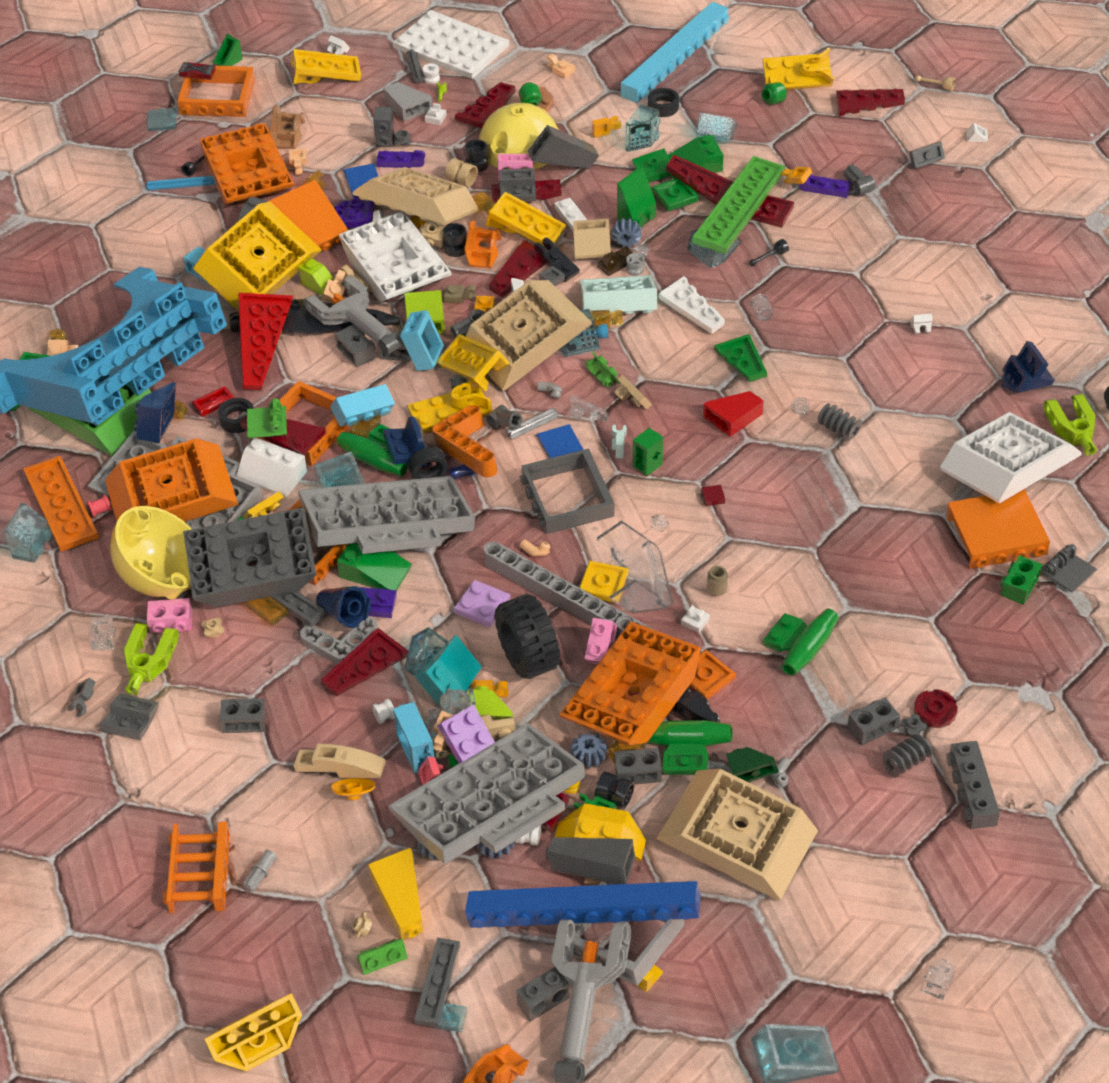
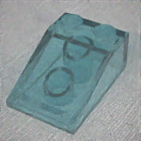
[314,451,365,488]
[751,1024,839,1083]

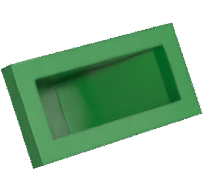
[213,33,243,66]

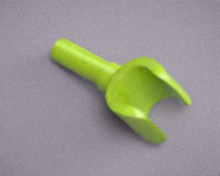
[437,81,447,102]

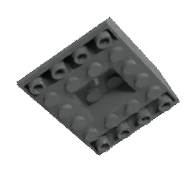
[183,508,316,607]

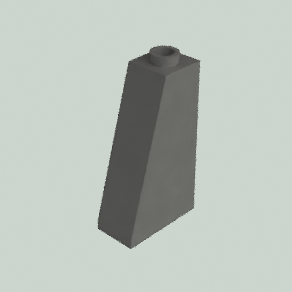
[528,125,599,168]
[546,837,635,884]

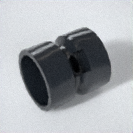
[465,139,488,172]
[443,223,467,257]
[594,771,635,809]

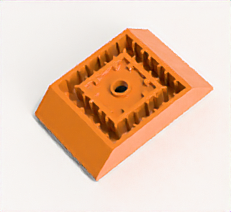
[200,123,294,206]
[105,438,238,522]
[559,621,701,745]

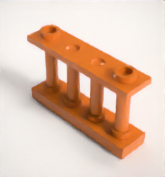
[163,821,230,913]

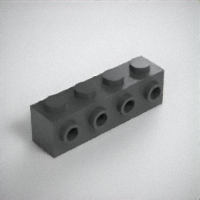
[947,741,1000,829]

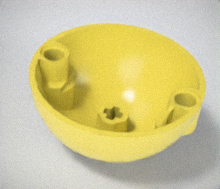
[479,103,559,169]
[110,506,192,599]

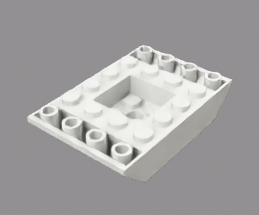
[339,211,451,302]
[940,412,1081,503]

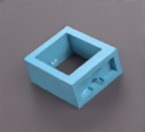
[400,310,444,371]
[393,702,434,773]

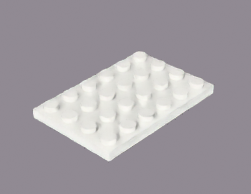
[393,10,509,79]

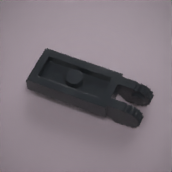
[534,237,580,282]

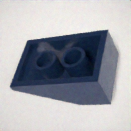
[134,382,176,443]

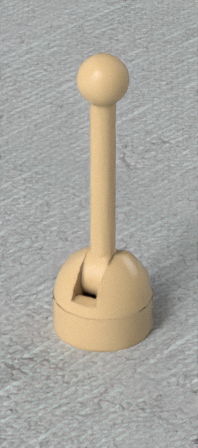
[915,75,955,91]

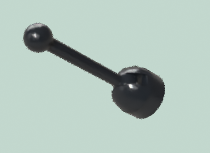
[181,155,205,177]
[749,239,789,266]

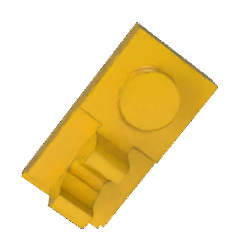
[243,491,284,519]

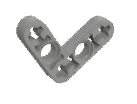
[300,617,378,664]

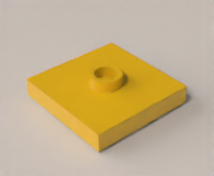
[579,560,629,604]

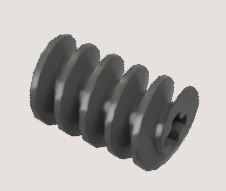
[818,403,862,440]
[883,734,933,778]

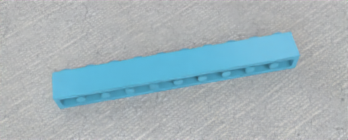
[621,2,729,103]

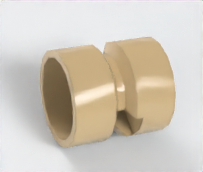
[445,158,478,187]

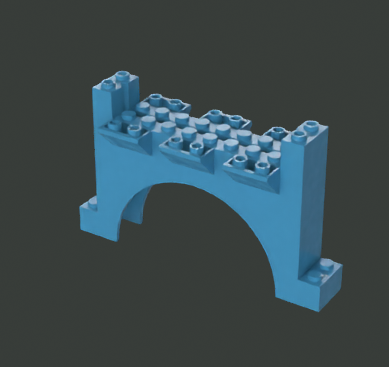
[0,267,227,425]

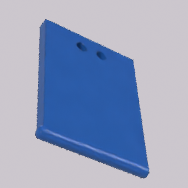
[343,163,378,198]
[536,424,584,458]

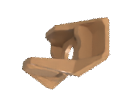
[270,104,305,149]

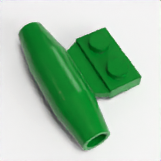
[337,424,408,476]
[763,608,839,676]
[646,720,733,775]

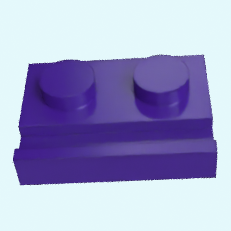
[360,587,397,618]

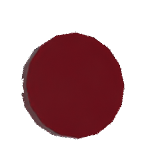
[914,689,958,728]

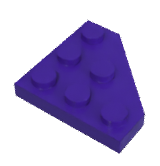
[334,195,375,229]

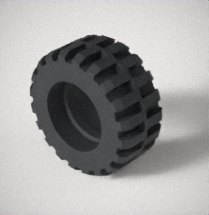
[494,594,560,679]

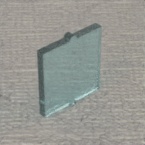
[148,108,176,131]

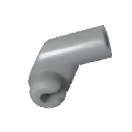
[538,381,562,399]
[772,757,791,787]

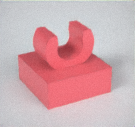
[418,757,443,785]

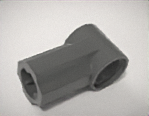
[844,164,875,195]
[450,309,485,338]
[486,405,523,429]

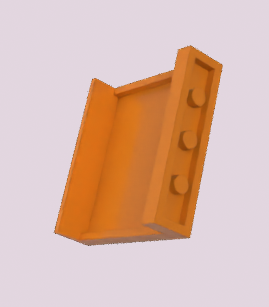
[268,180,348,251]
[946,489,1050,569]

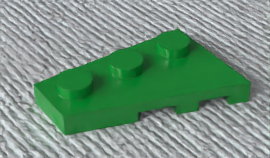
[714,334,768,382]

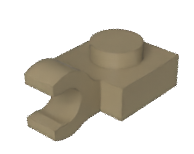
[444,285,477,303]

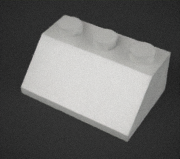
[236,438,307,498]

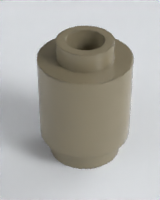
[707,566,728,596]

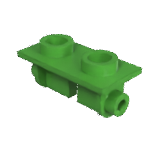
[586,352,620,387]
[356,938,408,975]

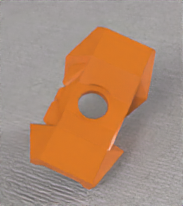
[464,221,502,268]
[462,1044,529,1083]

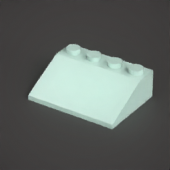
[579,275,657,316]

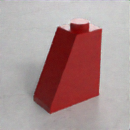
[703,391,764,437]

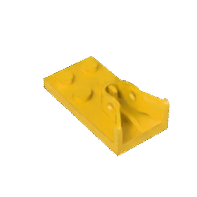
[762,48,834,90]
[291,49,361,84]
[486,192,566,248]
[436,334,509,392]
[407,380,492,434]

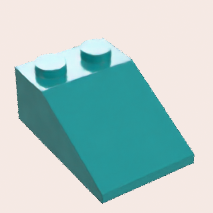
[414,635,482,708]

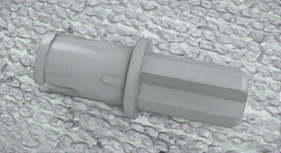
[243,850,277,892]

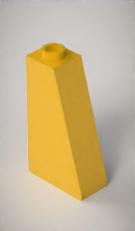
[368,848,423,940]

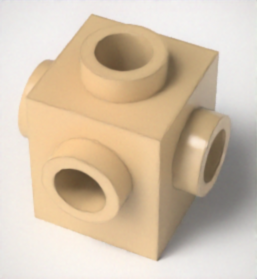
[420,220,447,248]

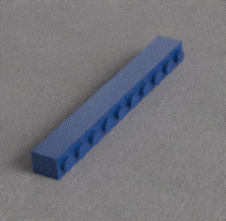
[465,881,701,928]

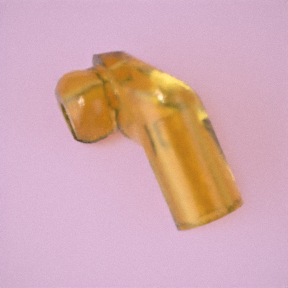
[50,328,67,340]
[174,399,188,419]

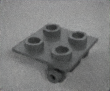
[1041,544,1097,592]

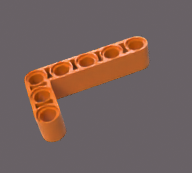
[432,405,498,478]

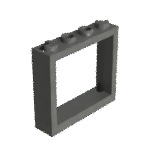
[519,449,615,534]

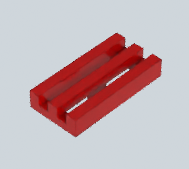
[192,386,234,417]

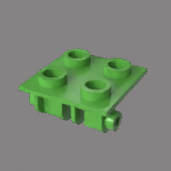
[247,398,287,438]

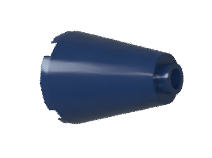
[316,586,371,628]

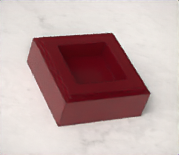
[701,484,725,506]

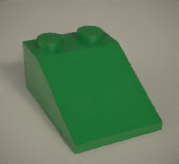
[668,134,724,179]
[617,166,656,228]
[337,543,412,590]

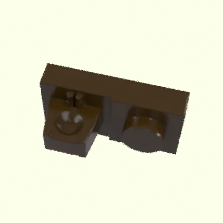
[598,247,633,276]

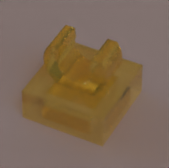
[303,170,325,189]

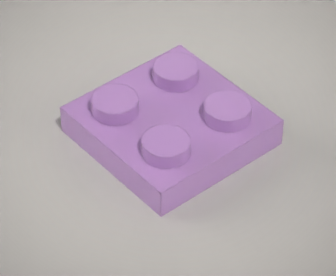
[454,580,511,628]

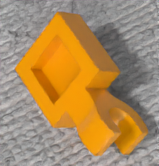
[592,116,622,138]
[781,167,812,184]
[474,296,495,313]
[472,680,509,698]

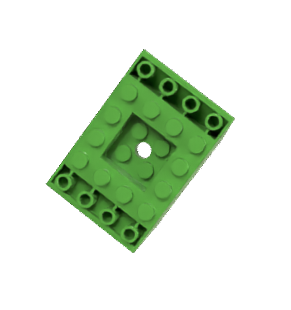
[29,384,151,456]

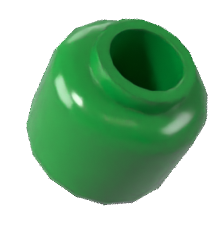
[518,82,542,106]
[762,82,787,105]

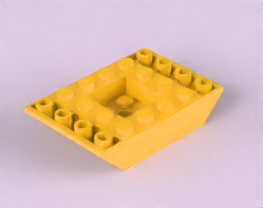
[193,202,322,311]

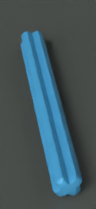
[147,176,215,190]

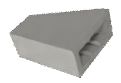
[383,82,432,122]

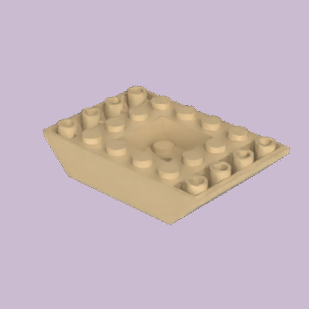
[353,167,478,226]
[466,280,592,391]
[657,769,818,901]

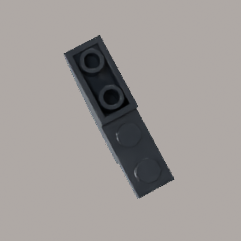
[673,687,720,722]

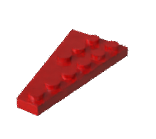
[238,292,293,390]

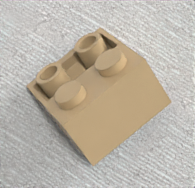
[573,219,611,259]

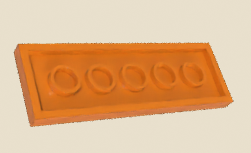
[23,456,99,552]

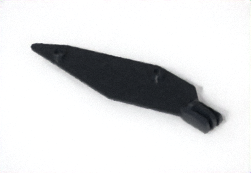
[228,299,400,334]

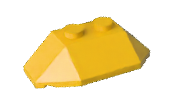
[555,803,646,861]
[204,993,302,1071]

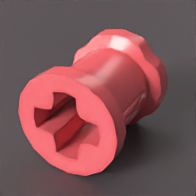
[87,495,112,518]

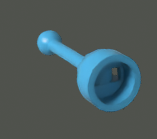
[576,323,609,339]

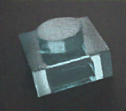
[438,1003,467,1033]

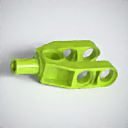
[1043,394,1097,456]
[124,623,179,695]

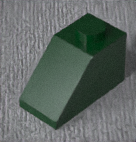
[726,747,779,783]

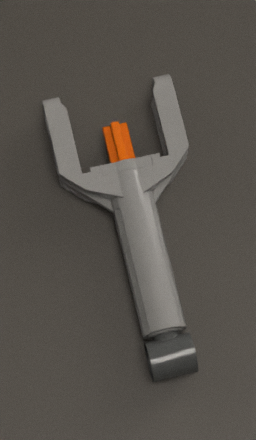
[303,275,404,355]
[551,919,631,1083]

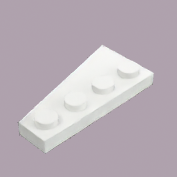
[659,276,725,334]

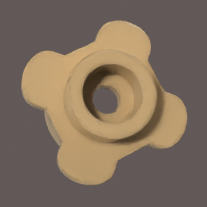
[201,617,224,638]
[352,912,372,938]

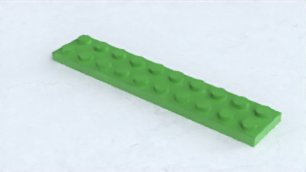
[692,156,786,254]

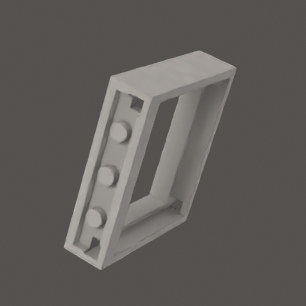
[573,881,685,986]

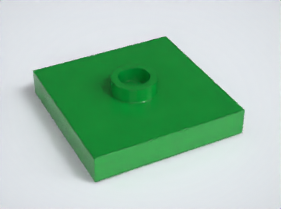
[632,148,672,182]
[651,178,699,211]

